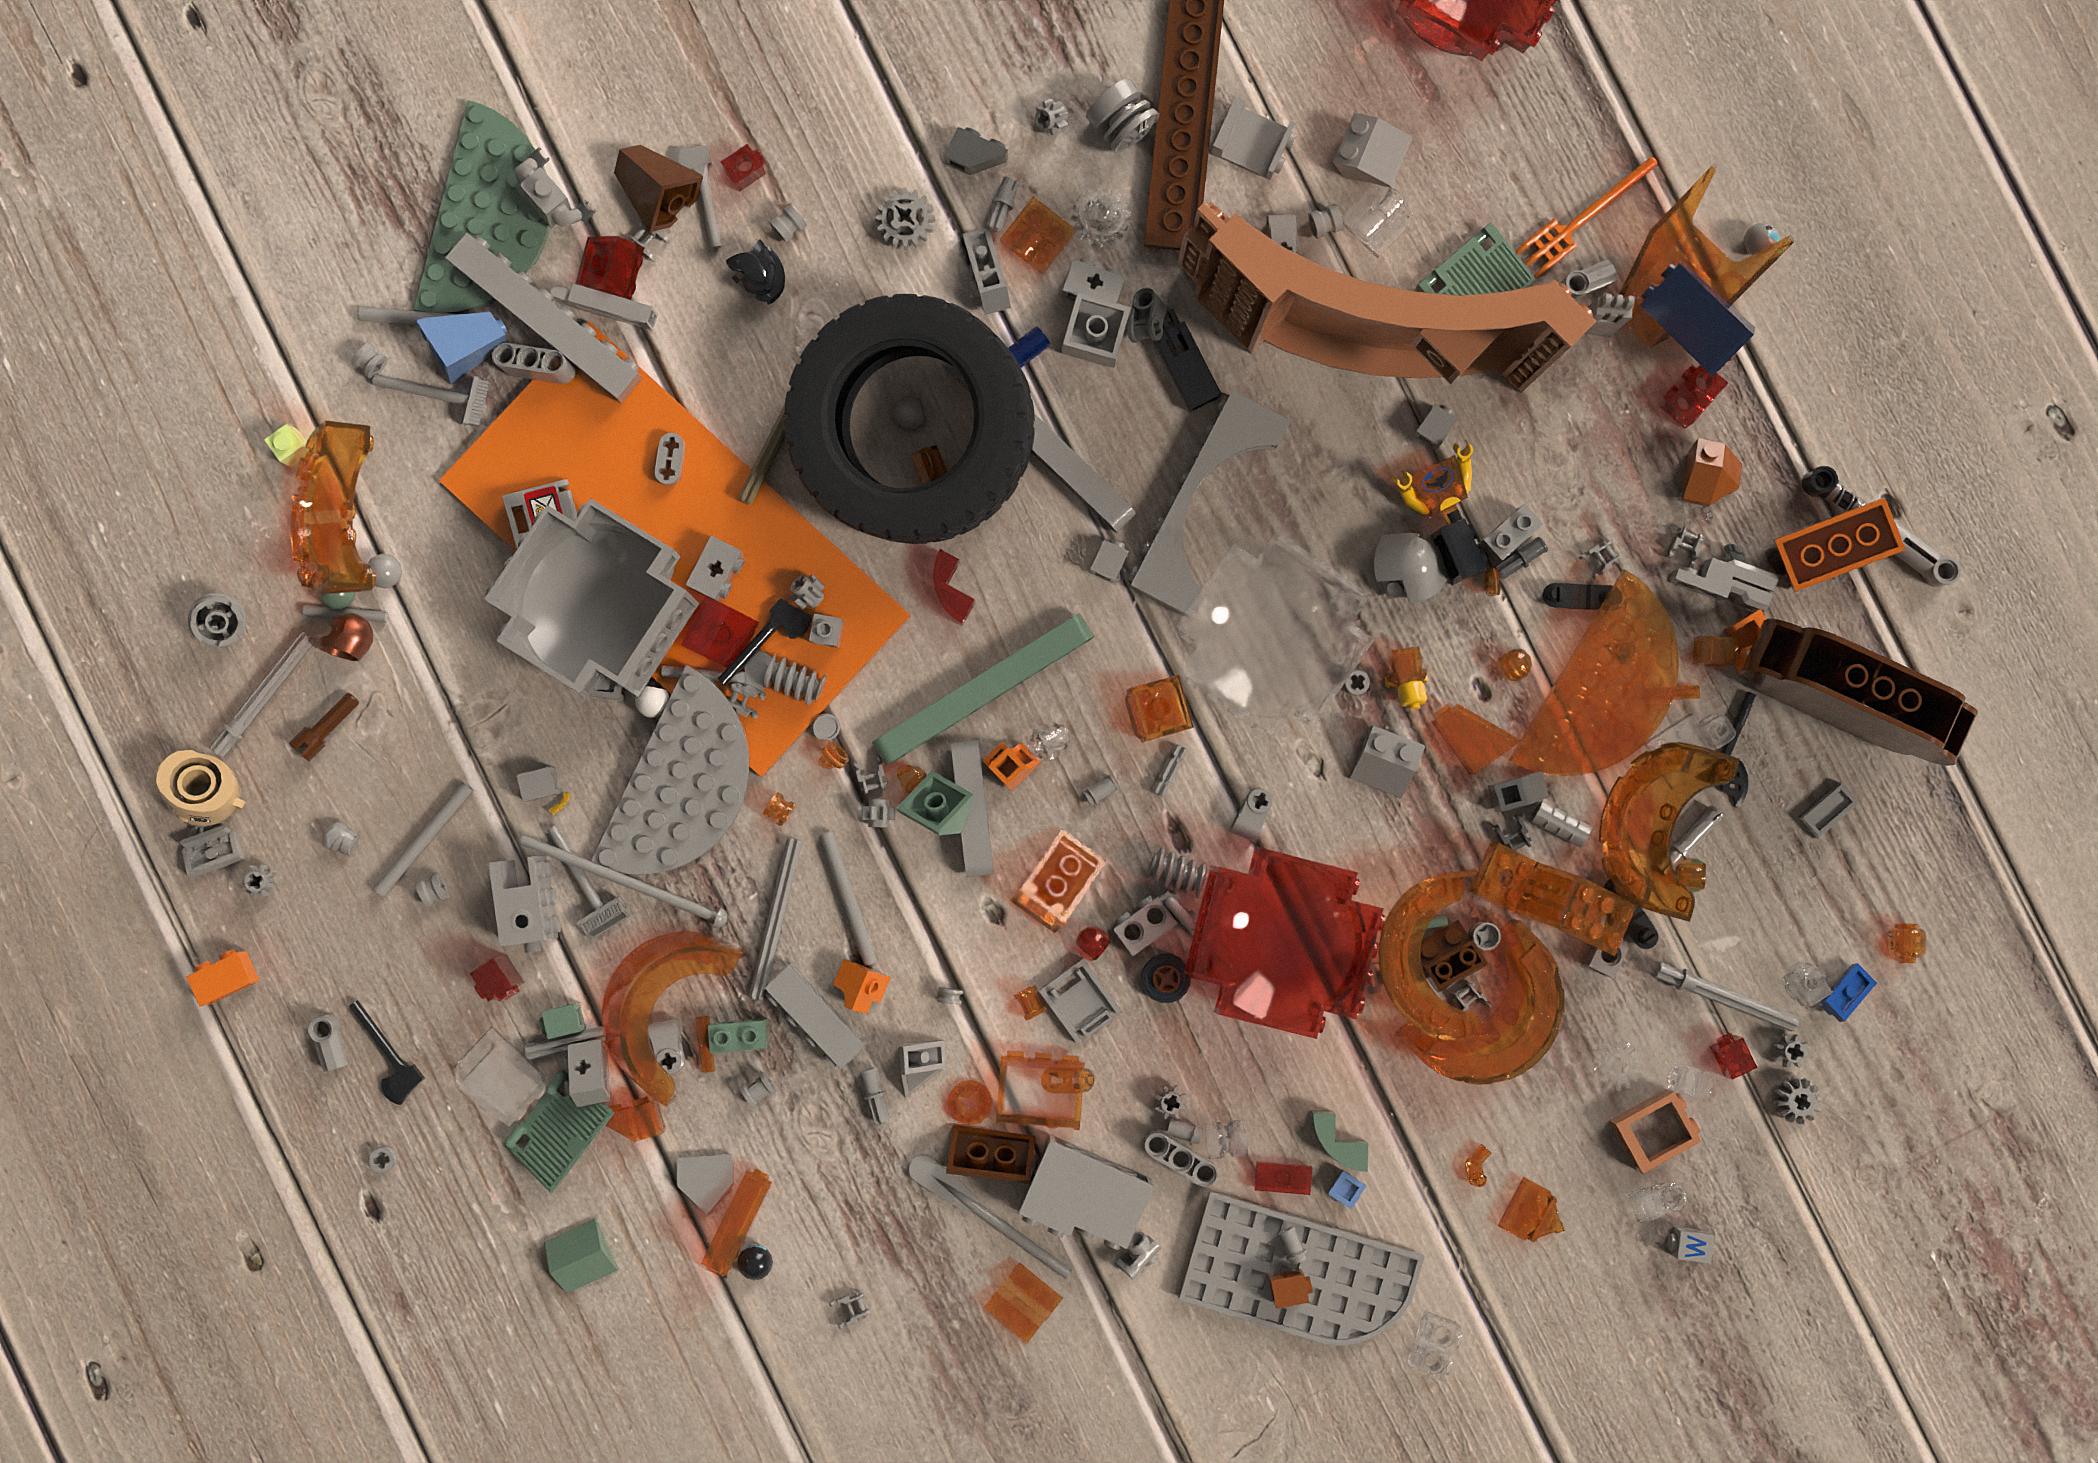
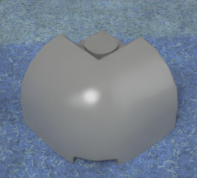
[1374,533,1448,603]

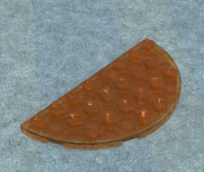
[1509,569,1679,776]

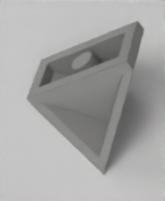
[900,1040,946,1098]

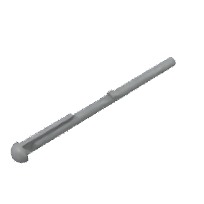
[519,834,727,928]

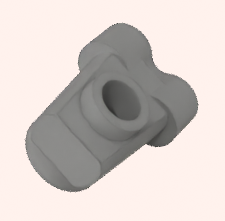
[1115,1232,1161,1280]

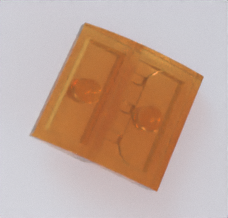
[983,1263,1063,1344]

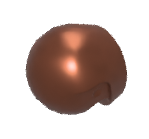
[318,613,373,661]

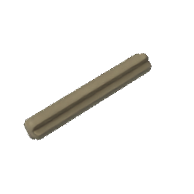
[739,405,787,505]

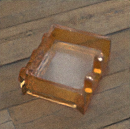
[996,1050,1085,1130]

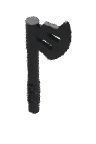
[1708,692,1756,808]

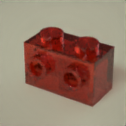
[470,955,525,1002]

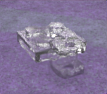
[1644,713,1736,790]

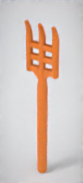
[1515,157,1657,278]

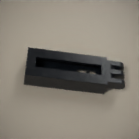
[1154,308,1222,412]

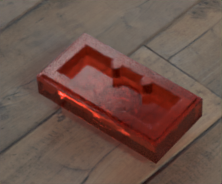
[1254,1161,1312,1195]

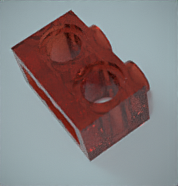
[1660,364,1728,429]

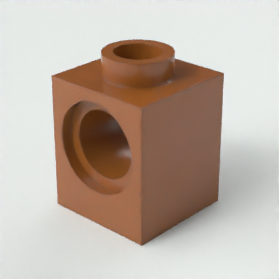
[1268,1269,1313,1309]

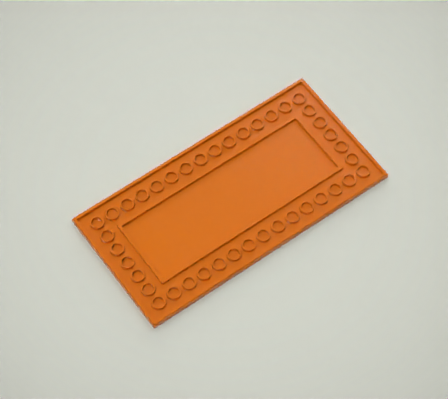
[439,320,911,777]

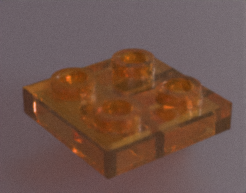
[1000,196,1076,274]

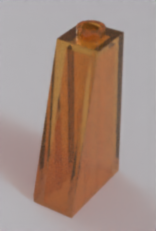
[701,1169,772,1280]

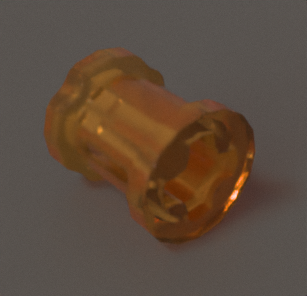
[1013,985,1047,1020]

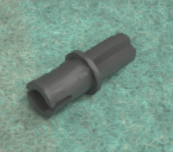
[1495,537,1548,579]

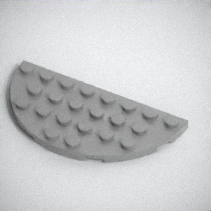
[591,664,750,874]

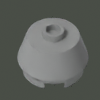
[188,593,247,647]

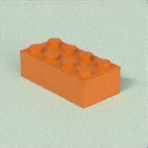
[1773,498,1906,592]

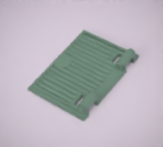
[1416,222,1536,296]
[504,1069,614,1193]

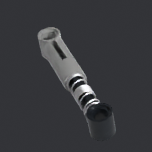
[1802,466,1961,587]

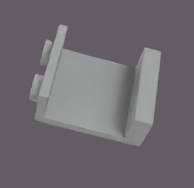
[1211,96,1297,180]

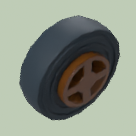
[1141,953,1191,1003]

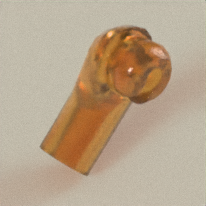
[1465,1144,1492,1187]

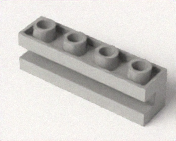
[765,963,867,1069]

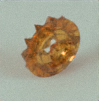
[947,1080,992,1126]

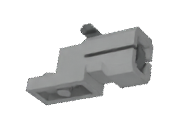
[1668,543,1779,612]

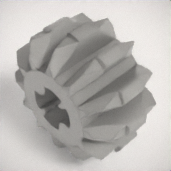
[1772,1076,1824,1125]

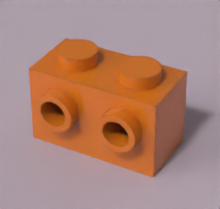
[186,949,260,1007]

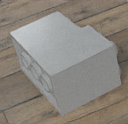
[1019,1134,1154,1250]

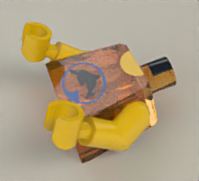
[1391,440,1473,525]

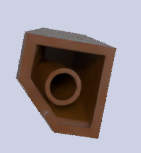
[614,145,703,232]

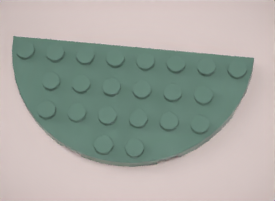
[414,100,550,313]

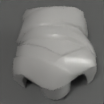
[323,821,360,856]

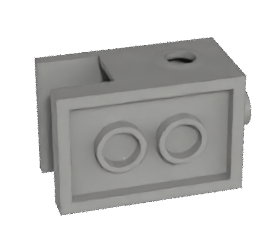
[488,856,561,953]

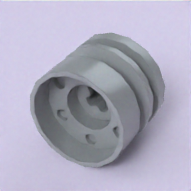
[1086,78,1159,153]

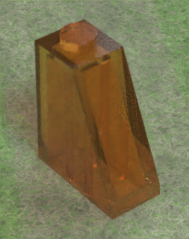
[1431,704,1519,775]

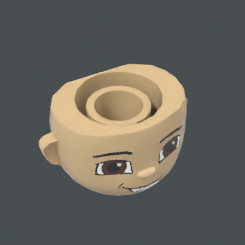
[156,750,246,827]

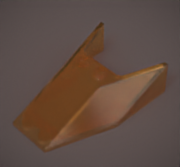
[1619,163,1795,348]

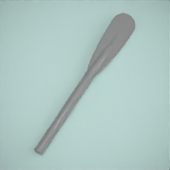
[909,1154,1072,1279]

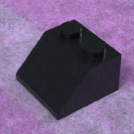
[1430,519,1488,585]

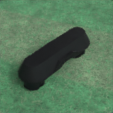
[1542,583,1622,610]
[1604,877,1658,949]

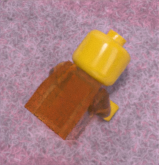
[1384,646,1428,710]

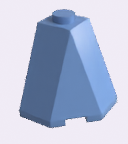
[417,312,507,384]

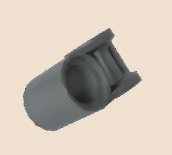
[1127,287,1166,343]

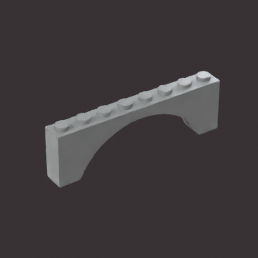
[1128,390,1291,618]

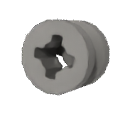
[352,343,388,378]
[416,873,449,907]

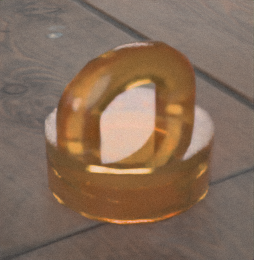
[819,742,849,769]
[896,765,926,793]

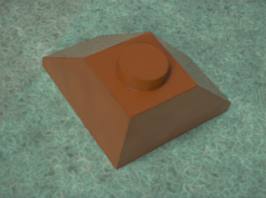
[1681,438,1742,507]

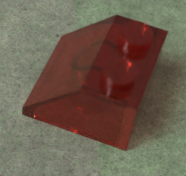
[576,236,645,300]
[681,595,760,668]

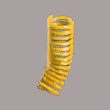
[549,792,570,815]

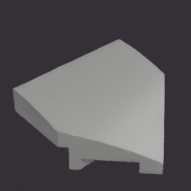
[179,824,244,878]
[677,1154,734,1216]

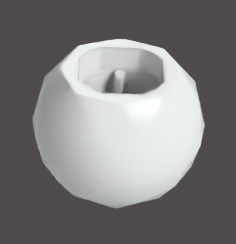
[635,686,669,718]

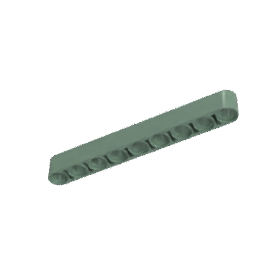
[872,613,1094,766]

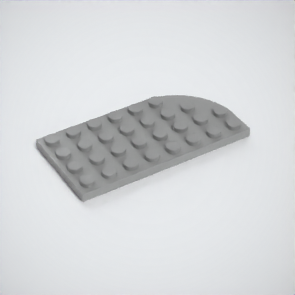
[1178,1191,1425,1346]

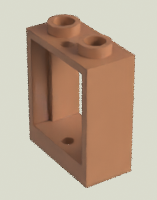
[1609,1089,1702,1174]

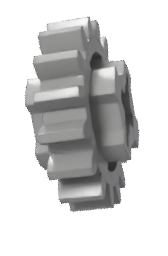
[875,188,935,250]

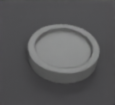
[812,713,840,741]

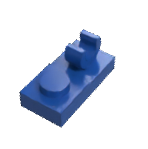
[1821,963,1877,1022]

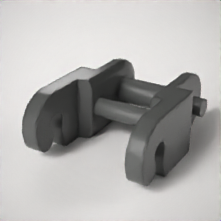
[1493,813,1532,856]

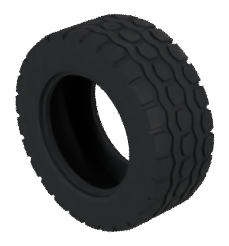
[784,294,1035,544]

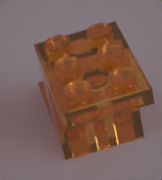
[1469,840,1637,956]

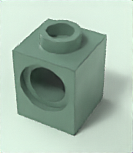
[539,1002,586,1039]

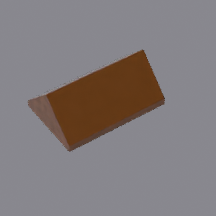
[946,1125,1035,1184]

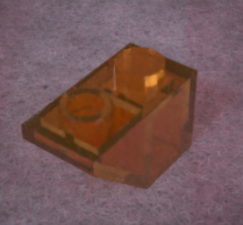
[605,1096,666,1142]

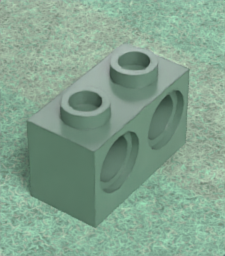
[708,1018,770,1053]

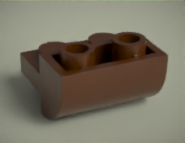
[1410,920,1488,993]

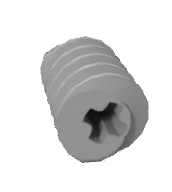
[764,654,827,705]
[1146,848,1207,899]

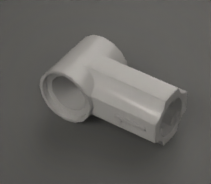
[1560,260,1617,301]
[308,1014,349,1072]

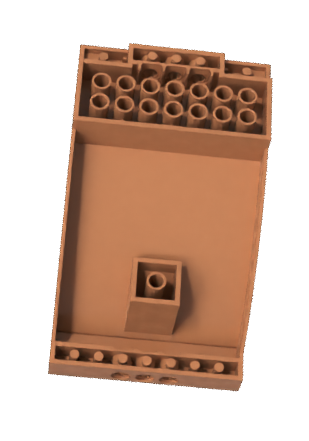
[1177,202,1597,393]

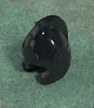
[726,239,785,305]

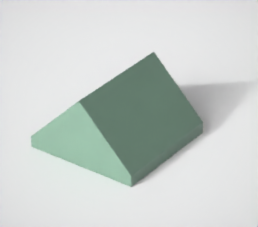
[896,771,975,836]
[544,1218,619,1293]

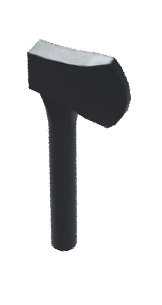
[717,598,811,686]
[349,1000,425,1105]

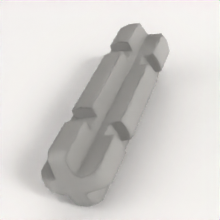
[1152,744,1187,796]

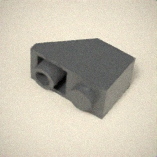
[944,127,1008,175]
[1488,771,1549,812]

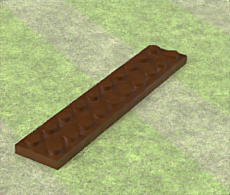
[1144,0,1224,251]

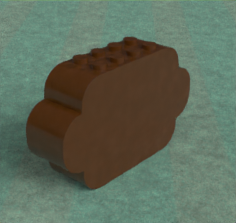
[1740,619,1978,766]

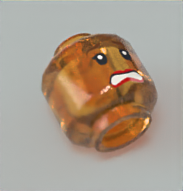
[1888,923,1926,963]

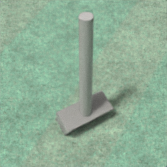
[372,375,490,427]
[547,825,631,940]

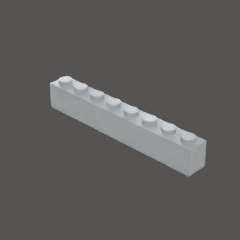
[445,232,642,403]

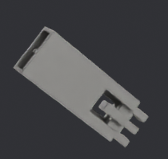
[551,284,658,331]
[1584,293,1635,337]

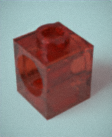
[720,144,766,192]
[1710,1033,1758,1080]

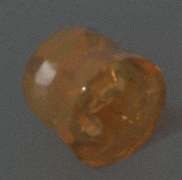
[763,792,797,827]

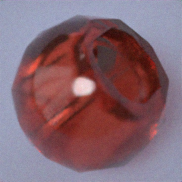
[1076,926,1110,961]

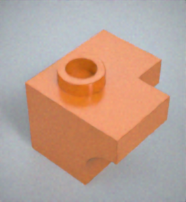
[982,742,1041,791]
[833,959,891,1014]

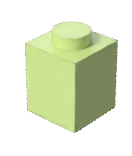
[264,424,313,467]

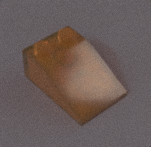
[1010,829,1106,933]

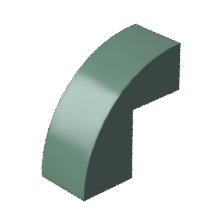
[1310,1110,1368,1172]

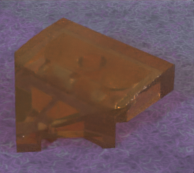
[1498,1177,1565,1242]

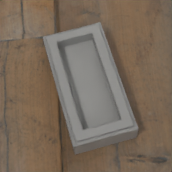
[1797,782,1860,839]

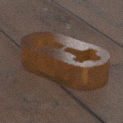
[1041,1067,1094,1093]

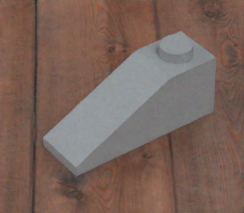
[962,227,1011,315]

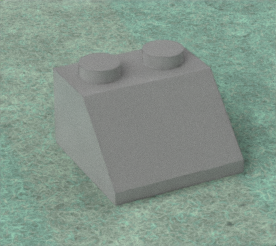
[1333,112,1412,188]
[1062,293,1131,368]
[1350,726,1425,798]

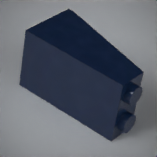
[1640,261,1755,376]

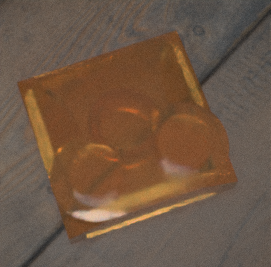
[1125,675,1194,742]

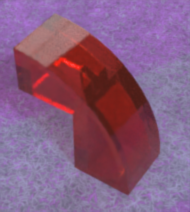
[933,549,976,626]

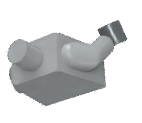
[514,147,596,229]

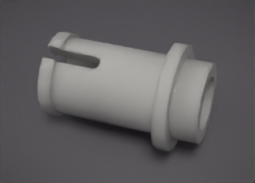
[1082,774,1119,806]
[1166,1118,1203,1145]
[1278,1226,1307,1265]

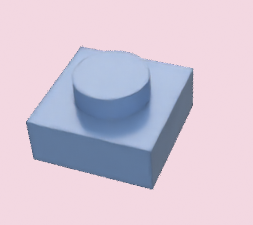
[1327,1169,1366,1209]

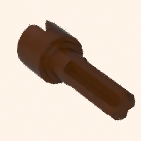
[289,692,359,762]

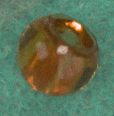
[1497,648,1532,681]
[1674,858,1706,893]

